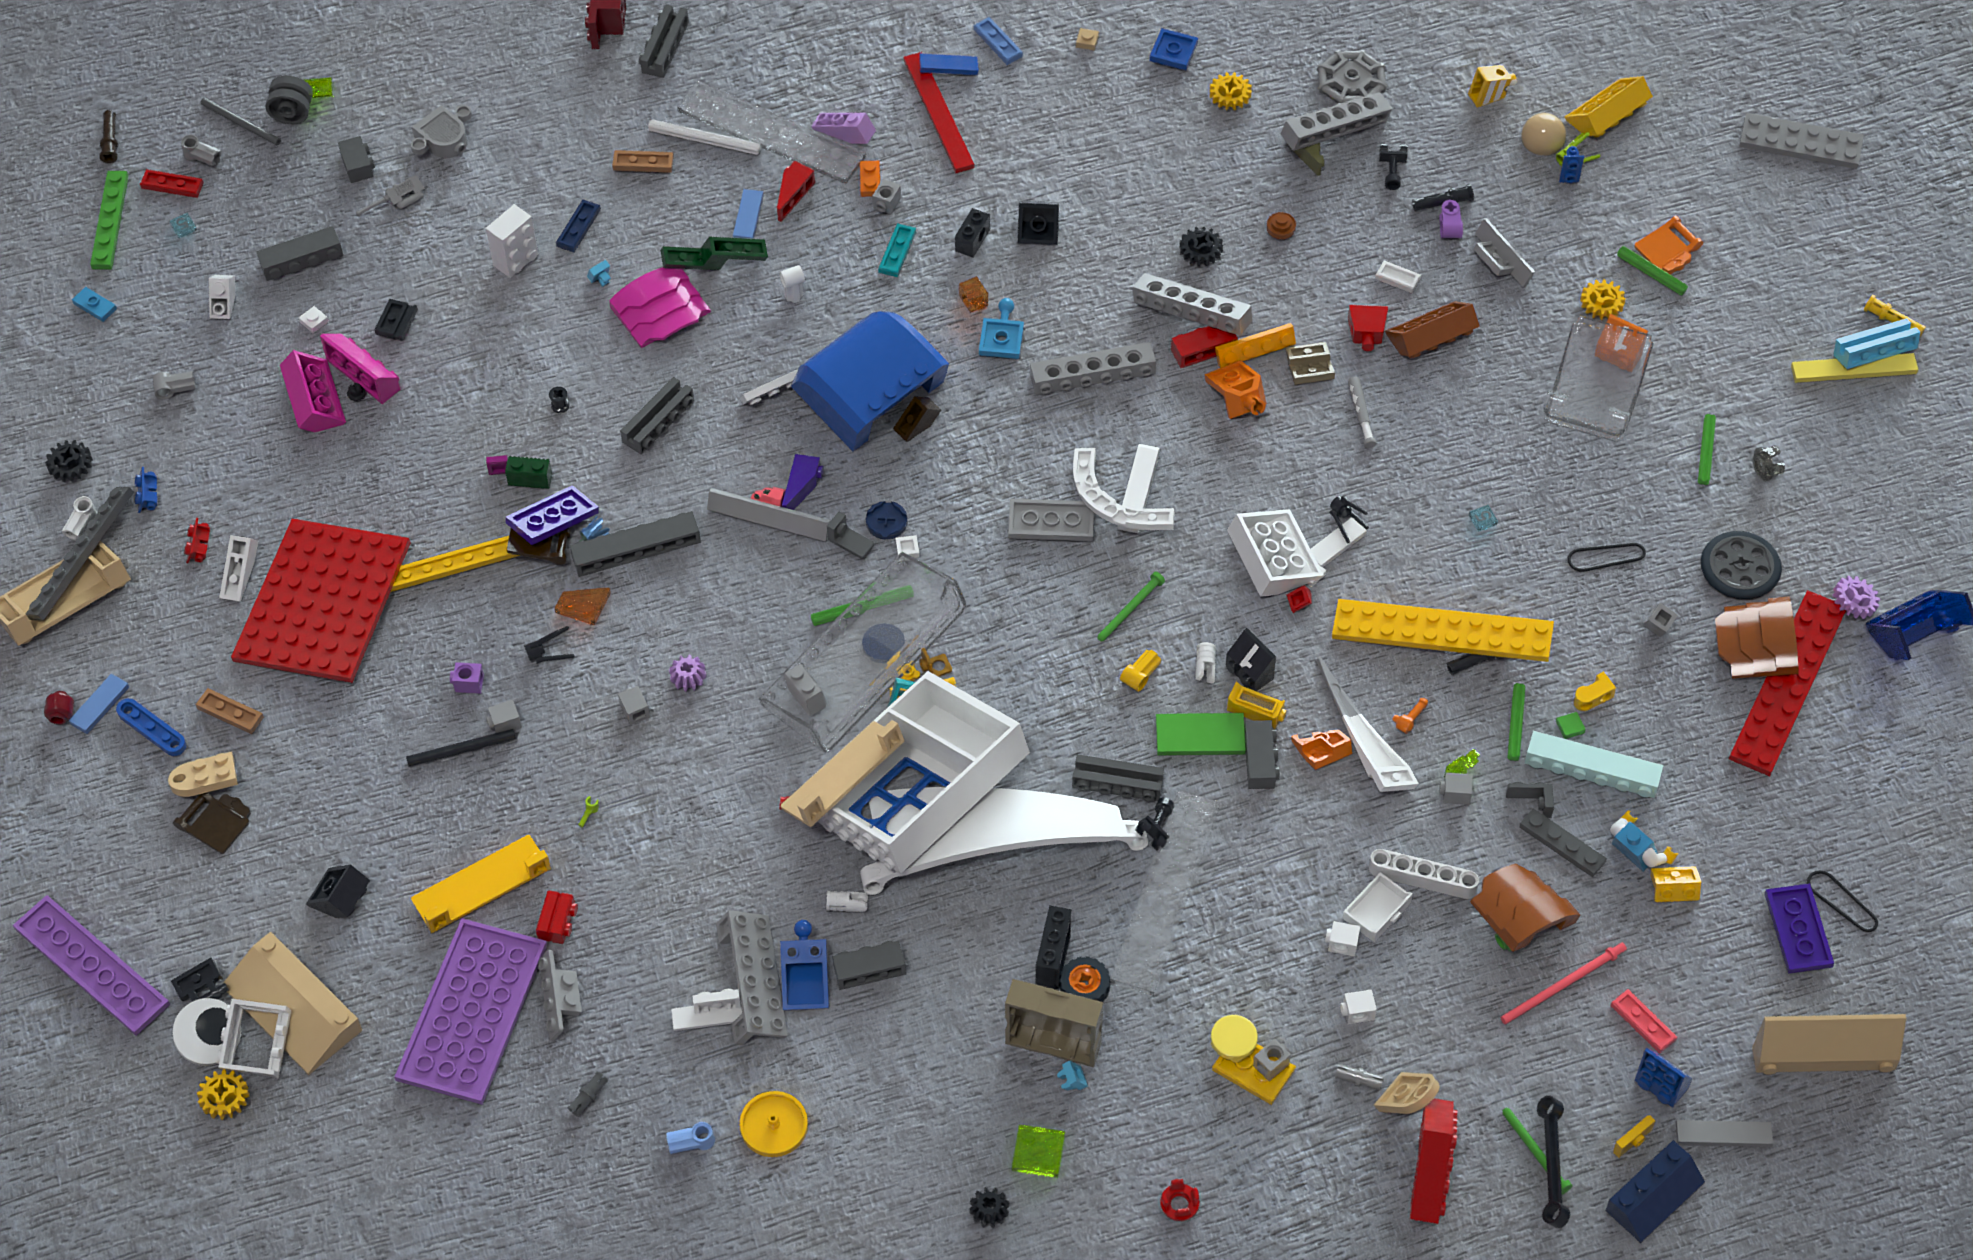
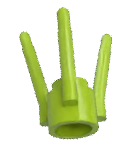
[1556,132,1601,166]

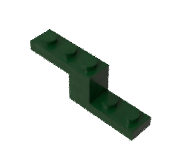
[660,236,768,270]

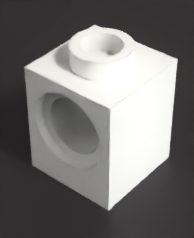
[1325,921,1360,957]
[1340,990,1377,1024]

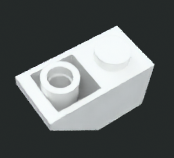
[209,275,235,319]

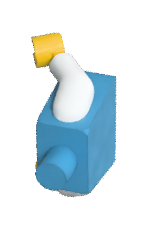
[1610,810,1678,872]

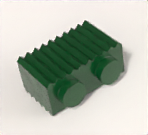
[505,455,552,489]

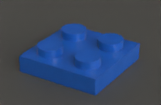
[1149,28,1198,70]

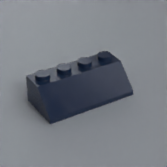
[1605,1140,1705,1243]

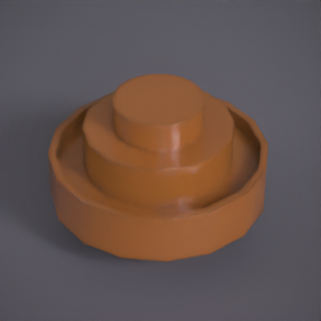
[1267,212,1296,239]

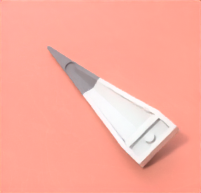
[1316,657,1419,792]

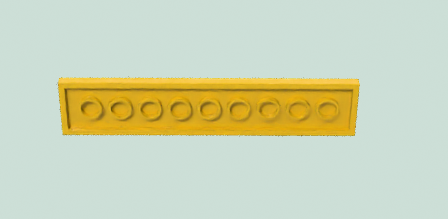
[1332,599,1554,662]

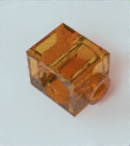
[959,276,988,313]

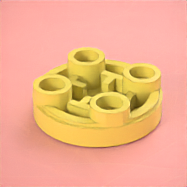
[1211,1015,1258,1063]

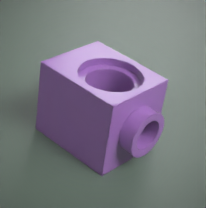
[450,662,484,694]

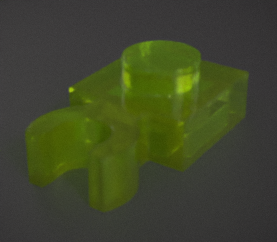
[1444,749,1480,778]

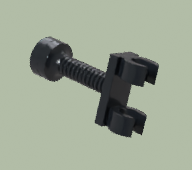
[1379,143,1408,190]
[1135,797,1174,851]

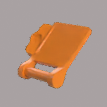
[1634,216,1703,274]

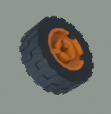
[1060,956,1110,1002]

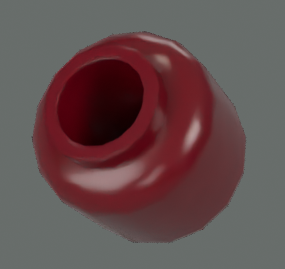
[44,691,74,725]

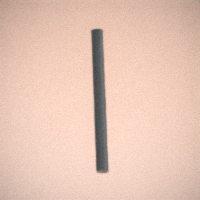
[200,98,281,146]

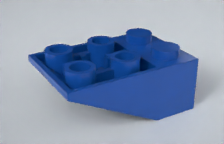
[1635,1048,1693,1108]

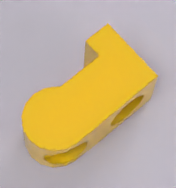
[1574,671,1616,711]

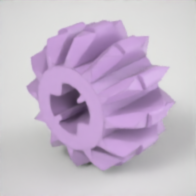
[669,654,706,692]

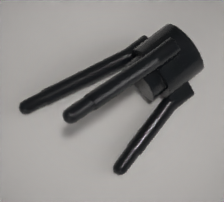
[1329,495,1369,543]
[524,626,575,664]

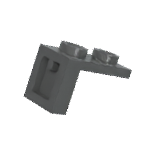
[827,511,874,559]
[1506,782,1554,818]

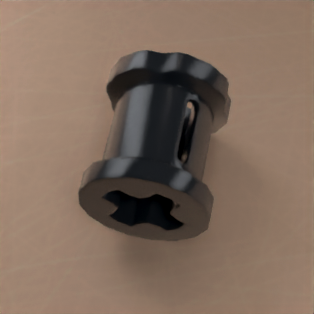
[549,386,569,413]

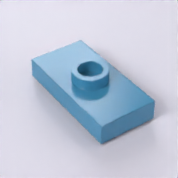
[72,286,117,322]

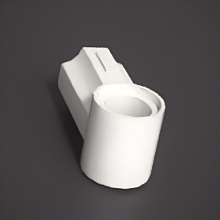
[779,265,805,303]
[62,496,97,541]

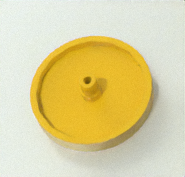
[740,1091,808,1157]

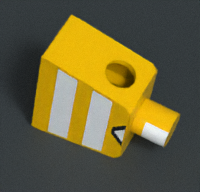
[1468,65,1517,107]

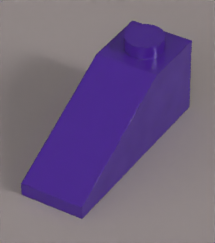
[782,454,824,510]

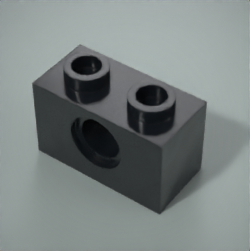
[955,208,990,258]

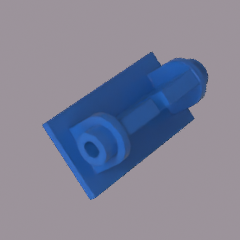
[1559,146,1584,183]
[135,467,157,513]

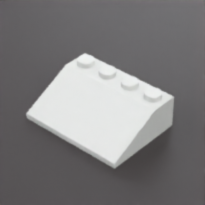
[1227,509,1324,597]

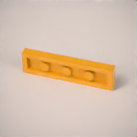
[1215,323,1296,368]

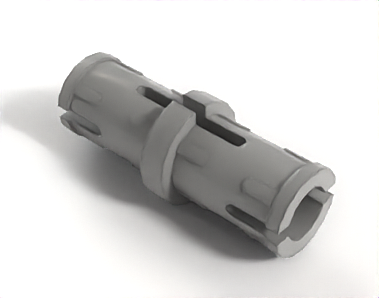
[1335,1063,1384,1091]

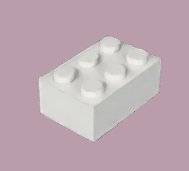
[486,204,538,278]

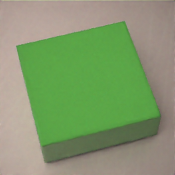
[1556,712,1586,739]

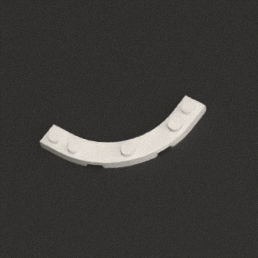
[1073,448,1175,530]

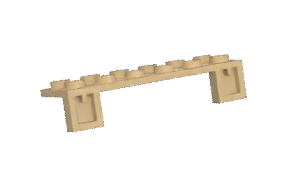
[781,720,905,827]

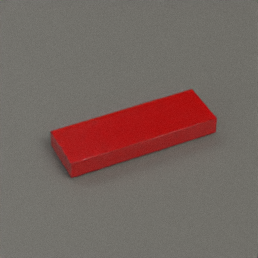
[140,169,204,198]

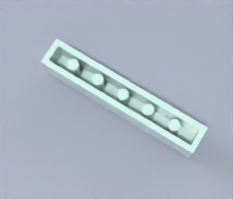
[1525,731,1663,798]

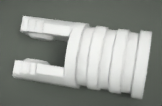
[1195,642,1216,684]
[826,891,868,912]

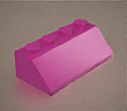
[320,334,400,405]
[280,350,346,433]

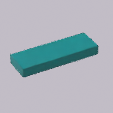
[878,223,916,278]

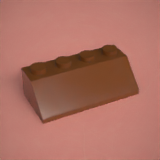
[1385,301,1480,358]

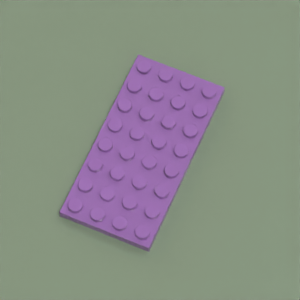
[394,918,547,1105]

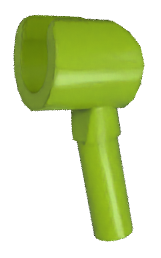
[578,796,599,828]

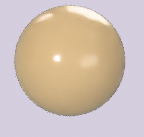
[1521,113,1566,156]

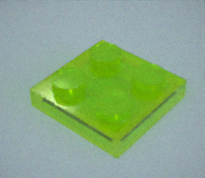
[1012,1124,1065,1178]

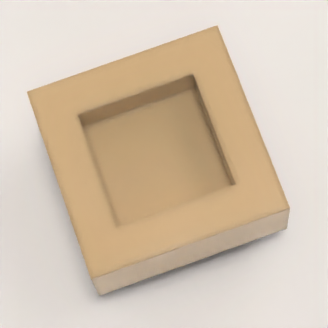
[1076,28,1099,51]

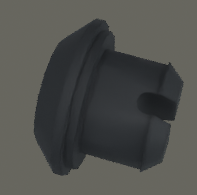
[347,383,366,401]

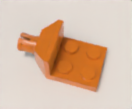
[1204,360,1266,419]

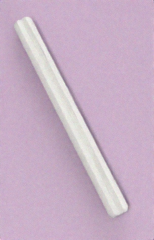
[648,120,761,155]

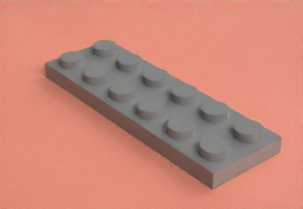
[1739,112,1864,169]

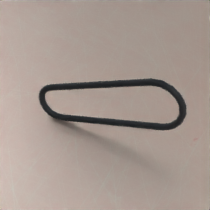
[1568,543,1646,572]
[1807,870,1878,932]

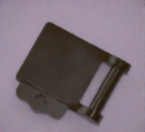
[507,528,571,565]
[173,793,251,854]

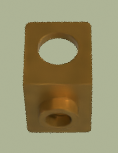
[919,648,952,677]

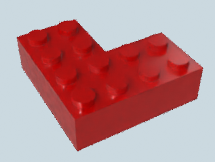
[1410,1098,1458,1224]

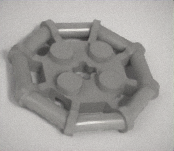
[1317,50,1387,104]

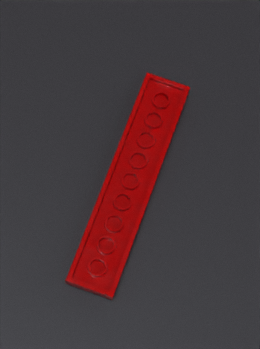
[1729,590,1846,777]

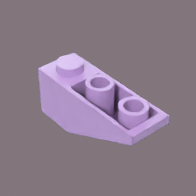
[811,113,876,144]

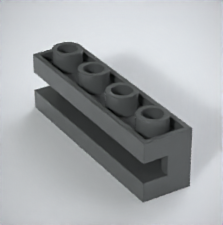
[639,4,689,78]
[620,377,694,455]
[1072,754,1164,802]

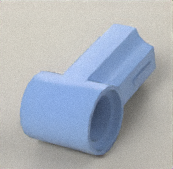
[667,1122,715,1154]

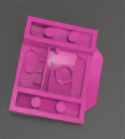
[609,267,711,348]

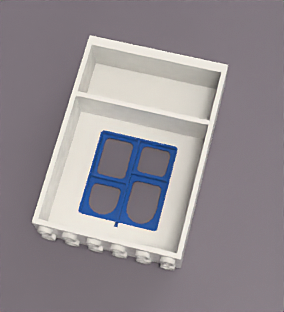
[806,671,1030,874]

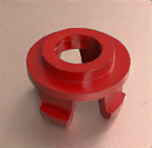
[1160,1179,1199,1221]

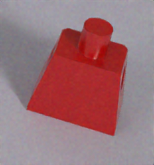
[1348,305,1388,351]

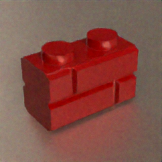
[536,890,578,944]

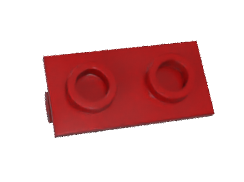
[184,517,210,563]

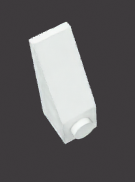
[219,535,258,602]

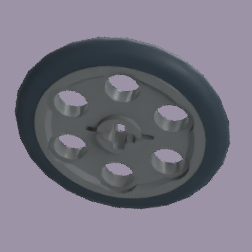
[1700,531,1782,599]

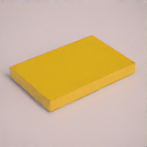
[1212,1044,1296,1105]

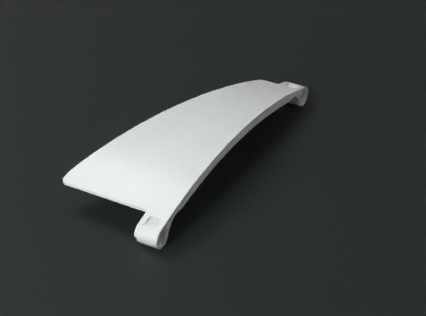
[860,787,1148,895]

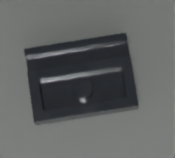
[374,299,418,341]

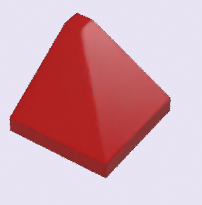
[1286,585,1312,613]

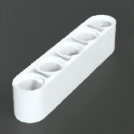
[1117,444,1160,533]
[1369,849,1479,899]

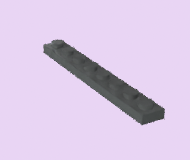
[26,487,134,621]

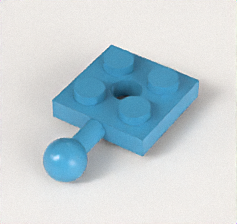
[979,298,1024,359]

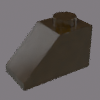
[893,396,941,442]

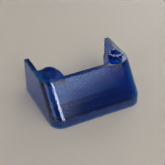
[1866,589,1973,660]

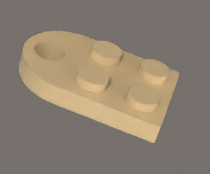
[168,752,238,797]
[1374,1072,1440,1114]

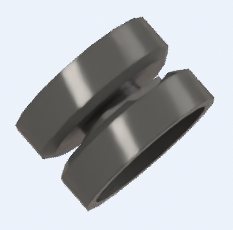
[265,75,313,125]

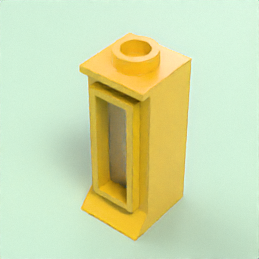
[1227,681,1287,729]

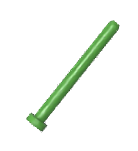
[1097,571,1165,642]
[1502,1108,1573,1195]

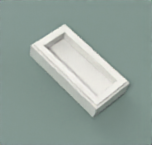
[1375,261,1421,293]

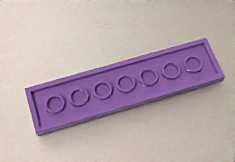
[13,895,170,1036]

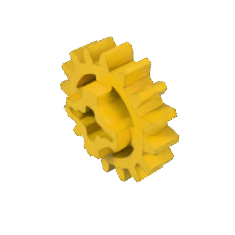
[1210,72,1252,110]
[1580,279,1626,320]
[197,1069,249,1120]

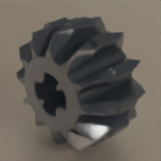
[969,1187,1009,1228]

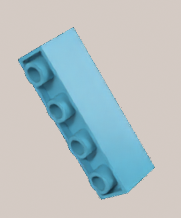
[1833,319,1920,369]

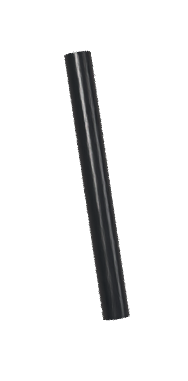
[406,729,516,767]

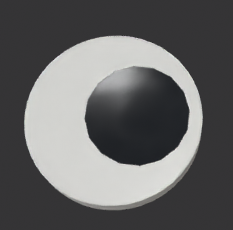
[173,998,241,1066]

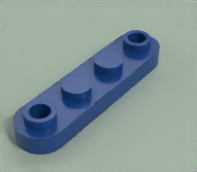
[116,698,186,756]

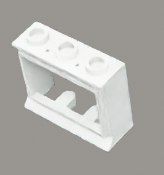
[217,999,292,1079]

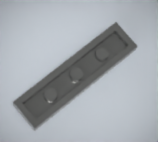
[1519,808,1607,878]

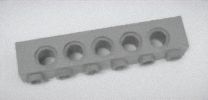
[1281,92,1393,151]
[1132,273,1252,336]
[1030,342,1156,395]

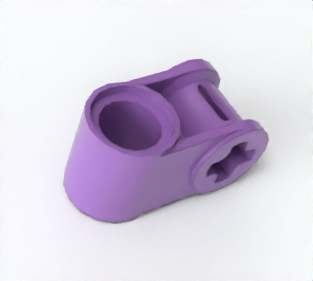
[1439,200,1463,238]

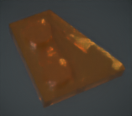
[554,587,611,625]

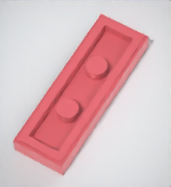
[1611,989,1677,1054]

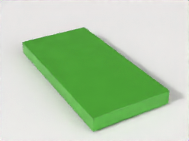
[1156,713,1246,755]

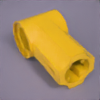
[1120,650,1161,692]

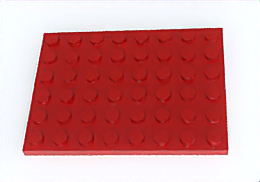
[231,518,411,683]

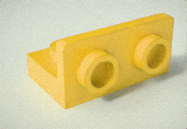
[1650,866,1701,902]

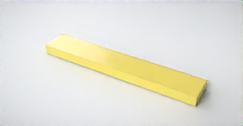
[1791,353,1918,383]

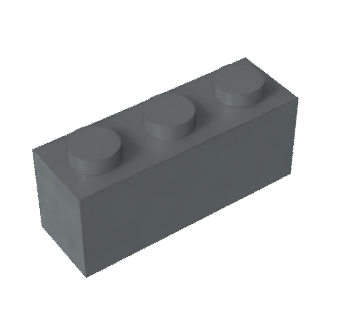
[1244,720,1280,789]
[832,941,906,990]

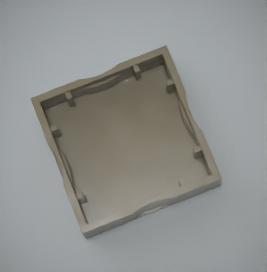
[1005,979,1103,1067]

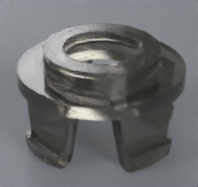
[1753,445,1785,481]

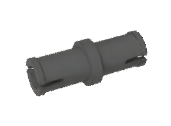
[567,1071,608,1117]

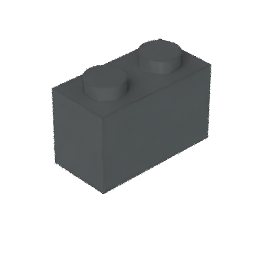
[338,136,375,183]

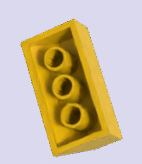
[1565,76,1653,138]

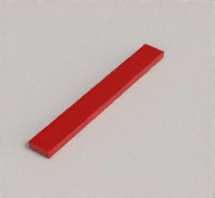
[903,52,974,173]

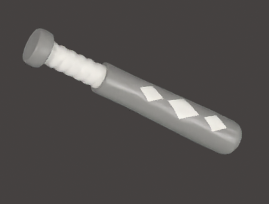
[1348,377,1376,448]

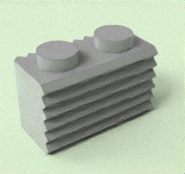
[784,664,827,716]

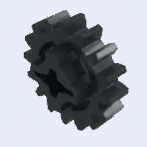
[1179,226,1223,266]
[45,440,93,482]

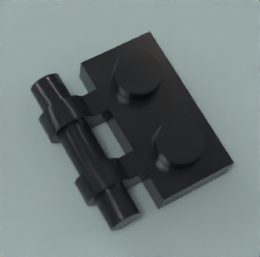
[171,957,229,1007]

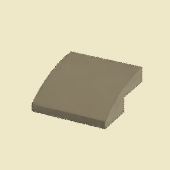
[1286,342,1335,385]

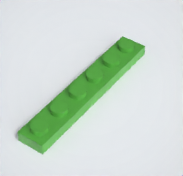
[90,171,129,270]

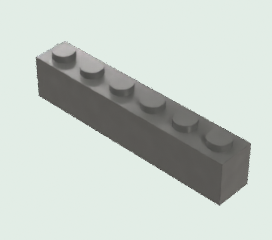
[570,511,701,577]

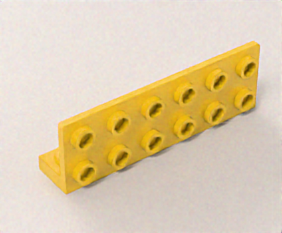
[411,835,551,933]

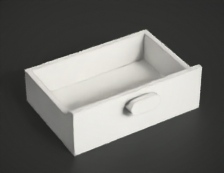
[1342,872,1413,942]

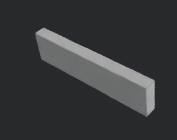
[1676,1120,1773,1147]

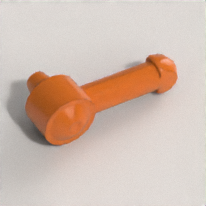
[1392,698,1428,734]

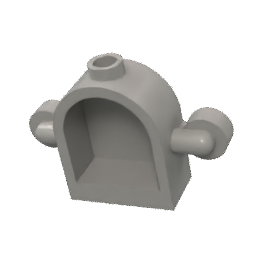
[411,105,472,158]

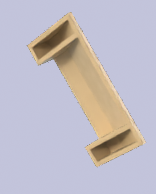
[0,541,131,646]
[224,932,362,1075]
[1752,1014,1906,1075]

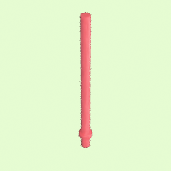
[1500,942,1627,1025]

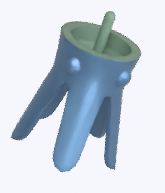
[579,516,610,541]

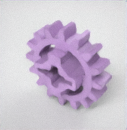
[1832,576,1880,619]

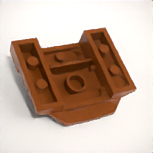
[1715,597,1799,679]
[1470,863,1581,952]

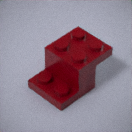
[585,0,627,49]

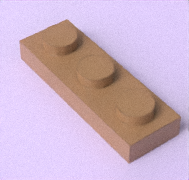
[612,150,674,173]
[195,688,264,734]

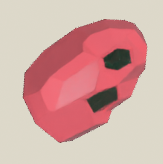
[751,487,786,507]

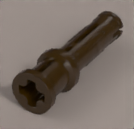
[99,110,118,163]

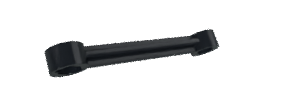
[1537,1095,1570,1228]

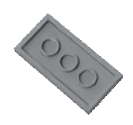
[1008,499,1094,541]

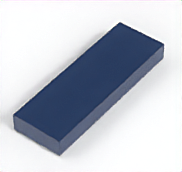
[556,199,601,253]

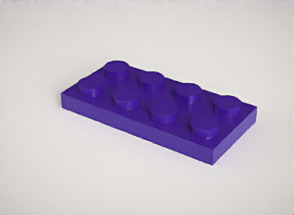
[505,486,599,545]
[1764,883,1834,974]

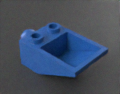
[780,920,829,1010]

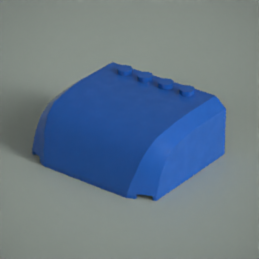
[791,311,949,452]

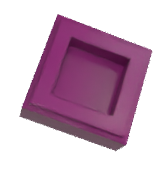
[486,455,508,475]

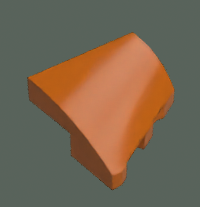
[1291,730,1352,770]

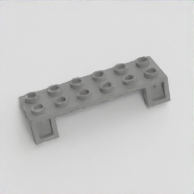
[716,910,788,1045]

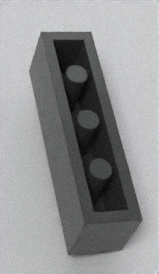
[256,226,344,281]

